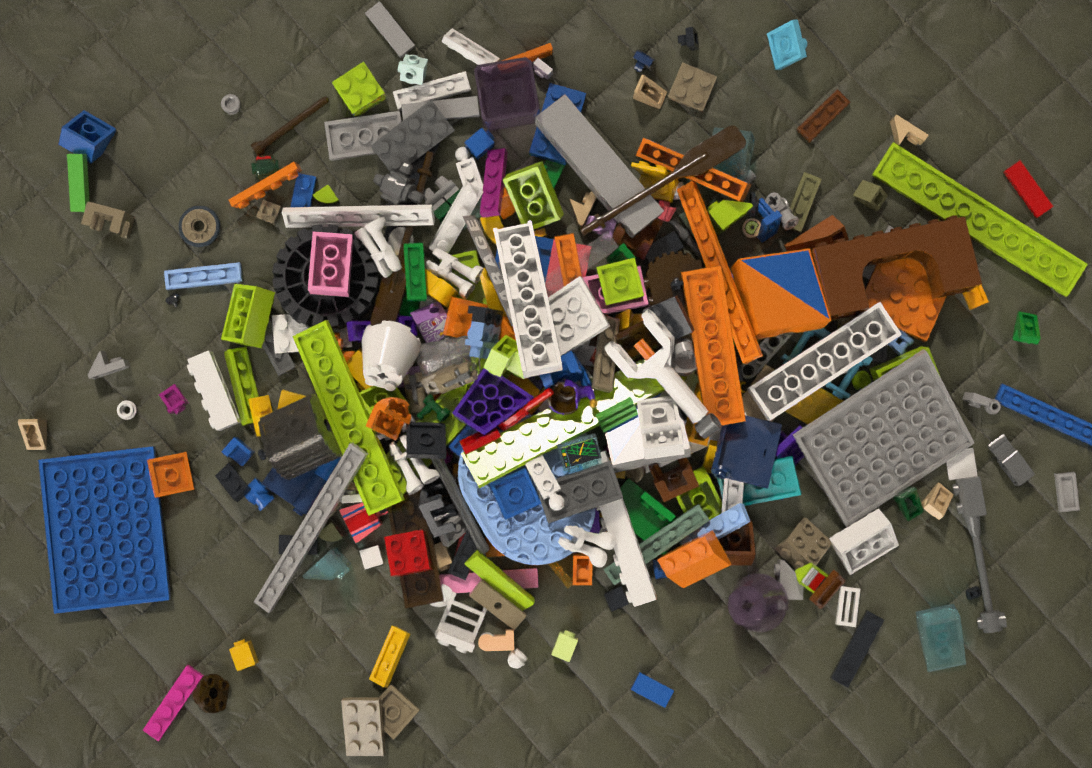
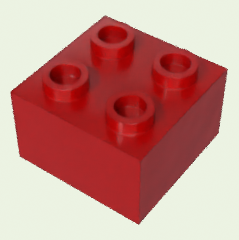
[384,529,433,577]

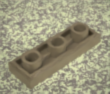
[469,579,527,630]

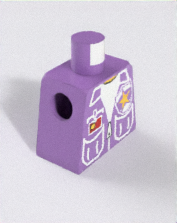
[410,302,448,348]

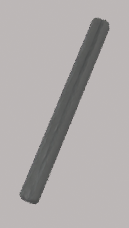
[431,459,490,554]

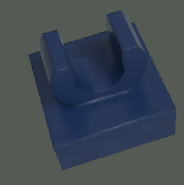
[633,50,655,72]

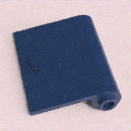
[711,410,782,489]

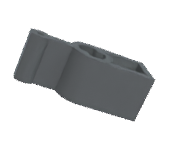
[987,434,1035,486]

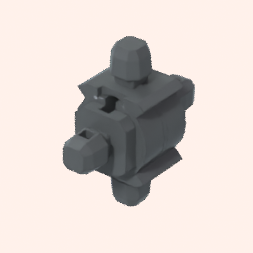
[373,162,424,206]

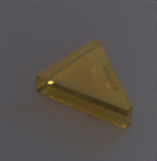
[549,562,573,589]

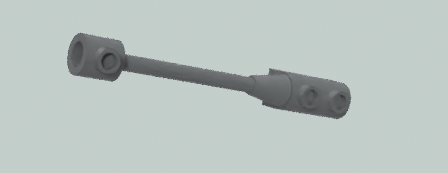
[952,476,1007,633]

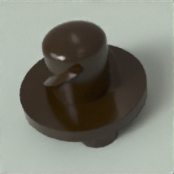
[193,674,229,714]

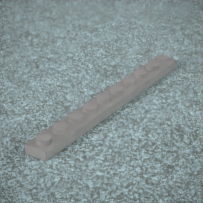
[254,443,368,613]

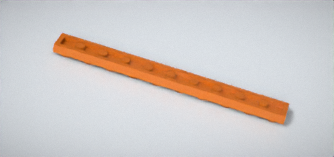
[677,181,763,364]

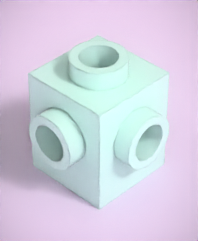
[398,55,428,85]

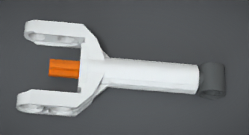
[604,309,722,439]

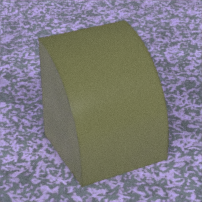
[853,180,888,211]

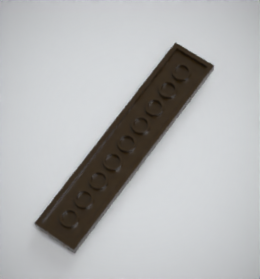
[380,429,445,609]

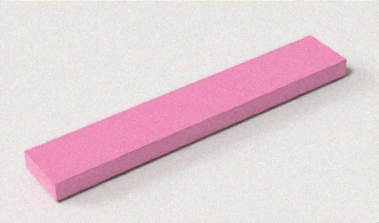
[440,568,539,593]

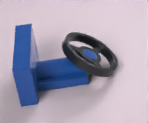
[749,192,782,243]

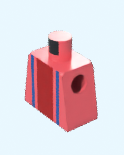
[339,503,388,543]

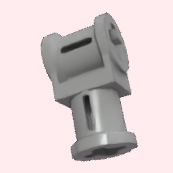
[765,193,799,230]

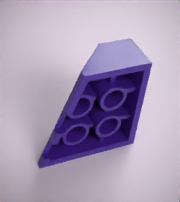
[452,368,534,435]

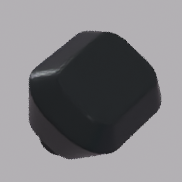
[165,293,180,307]
[966,586,981,600]

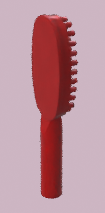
[498,388,554,431]

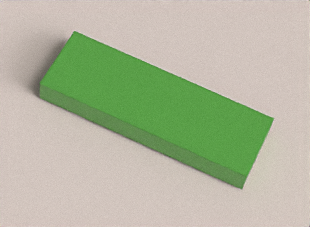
[67,154,89,212]

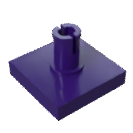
[775,426,805,465]

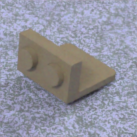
[775,518,831,570]

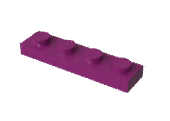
[480,148,508,218]

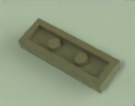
[782,172,822,233]

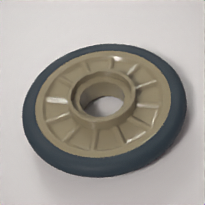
[178,206,220,247]

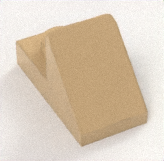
[890,115,928,145]
[570,191,597,228]
[921,482,954,520]

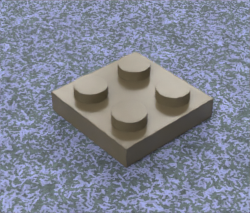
[667,62,717,113]
[380,683,420,740]

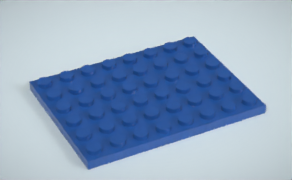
[38,446,171,614]

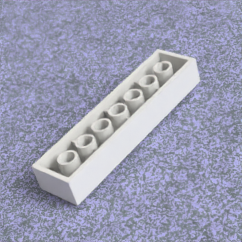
[747,302,902,421]

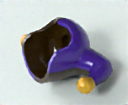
[534,379,598,415]

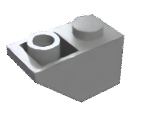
[774,559,803,600]

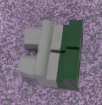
[423,176,460,224]

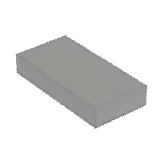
[1054,472,1080,512]

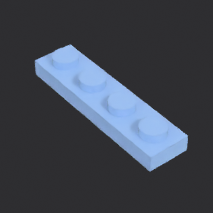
[680,503,751,545]

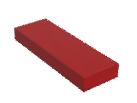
[1003,160,1054,218]

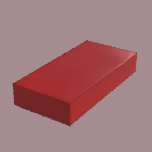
[459,427,501,454]

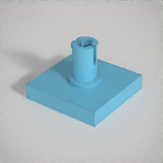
[767,20,807,70]

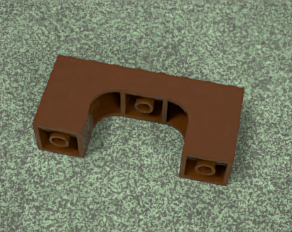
[811,215,982,320]

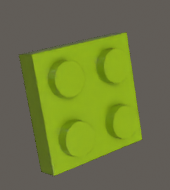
[596,258,644,306]

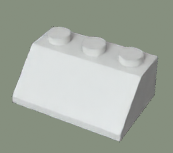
[829,509,899,575]

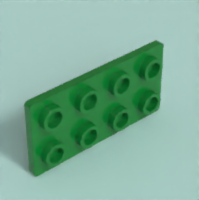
[620,479,677,555]

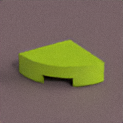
[313,185,339,204]

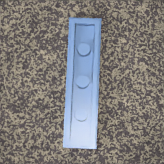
[164,262,243,290]

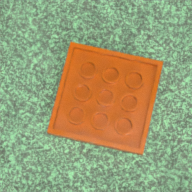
[862,258,947,342]

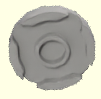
[671,338,696,376]

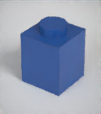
[464,128,495,160]

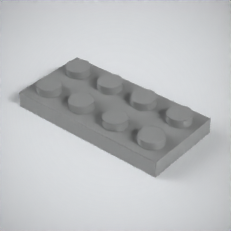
[324,111,402,161]

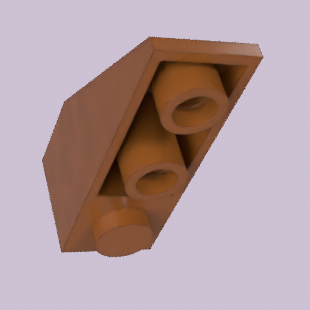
[784,215,849,252]

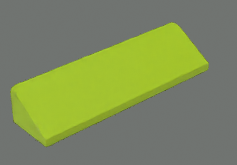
[224,346,259,426]
[464,550,535,611]

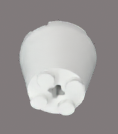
[362,321,421,391]

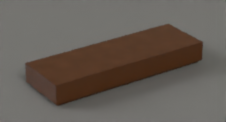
[796,89,851,143]

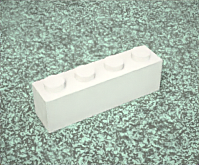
[187,351,241,431]

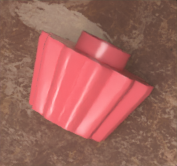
[657,200,676,222]

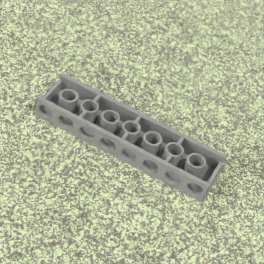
[535,95,664,238]

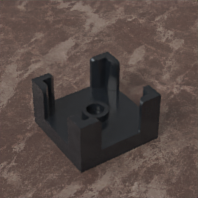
[419,480,458,537]

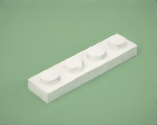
[429,181,483,253]

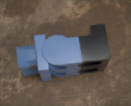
[465,306,503,359]

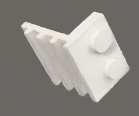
[435,592,487,653]

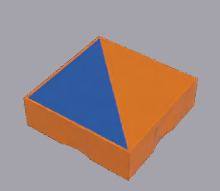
[731,248,832,339]

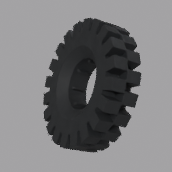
[272,224,379,330]

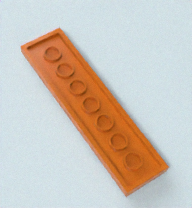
[681,265,746,425]

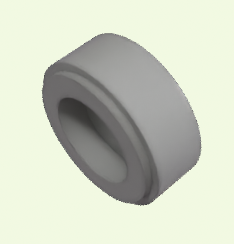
[221,94,241,114]

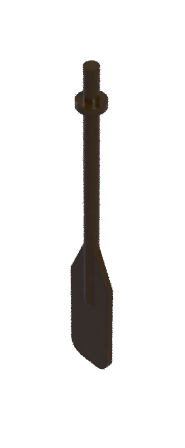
[580,125,746,236]
[370,152,434,326]

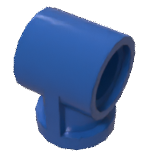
[245,478,274,511]

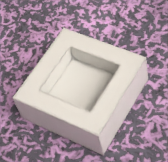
[359,545,384,569]

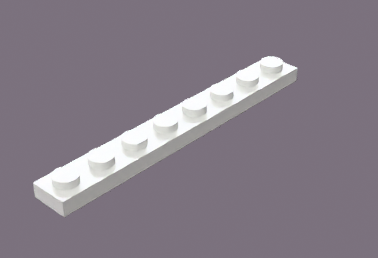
[282,205,435,228]

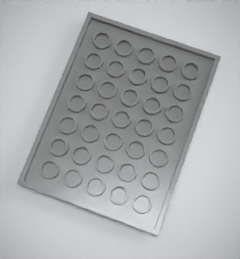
[793,349,974,527]

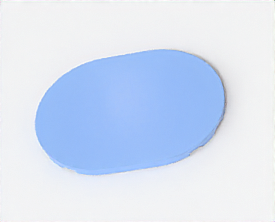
[458,415,595,565]

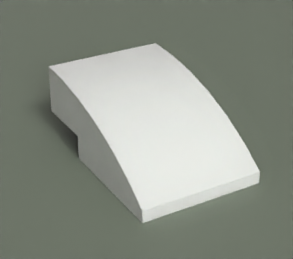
[637,396,684,459]

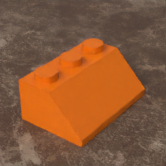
[658,530,732,588]

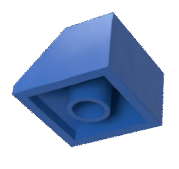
[59,110,116,163]

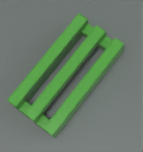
[596,397,638,432]

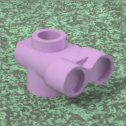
[585,215,617,241]

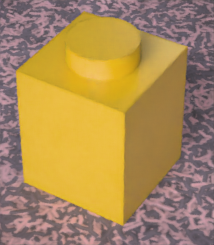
[229,639,259,671]

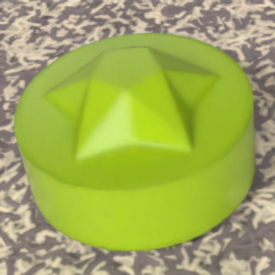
[852,371,871,390]

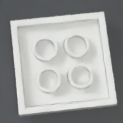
[548,276,610,356]

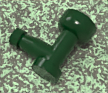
[416,394,451,423]

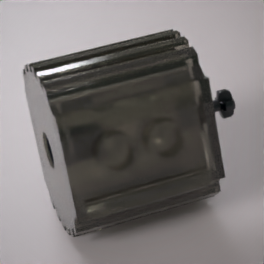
[258,393,343,480]

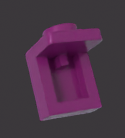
[159,384,189,415]

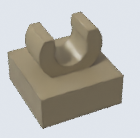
[256,199,282,225]

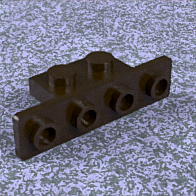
[614,321,660,369]

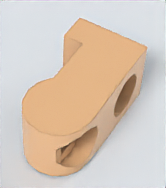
[478,629,514,651]

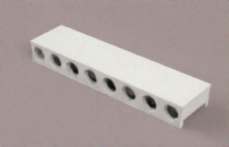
[493,221,563,378]

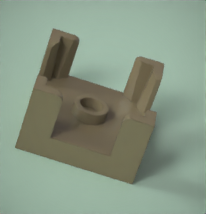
[81,201,135,239]

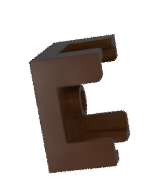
[610,218,664,260]
[649,457,699,502]

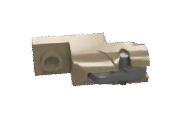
[420,361,478,396]
[403,372,427,422]

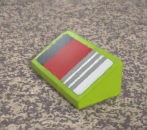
[795,562,829,593]

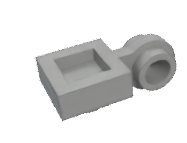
[962,392,1001,414]

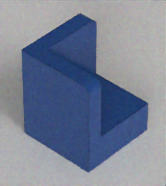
[222,437,255,466]

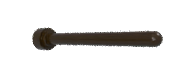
[250,96,329,157]

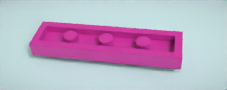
[143,665,204,741]

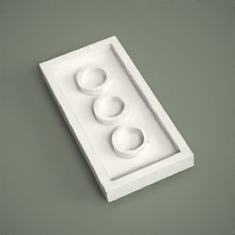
[272,314,352,354]

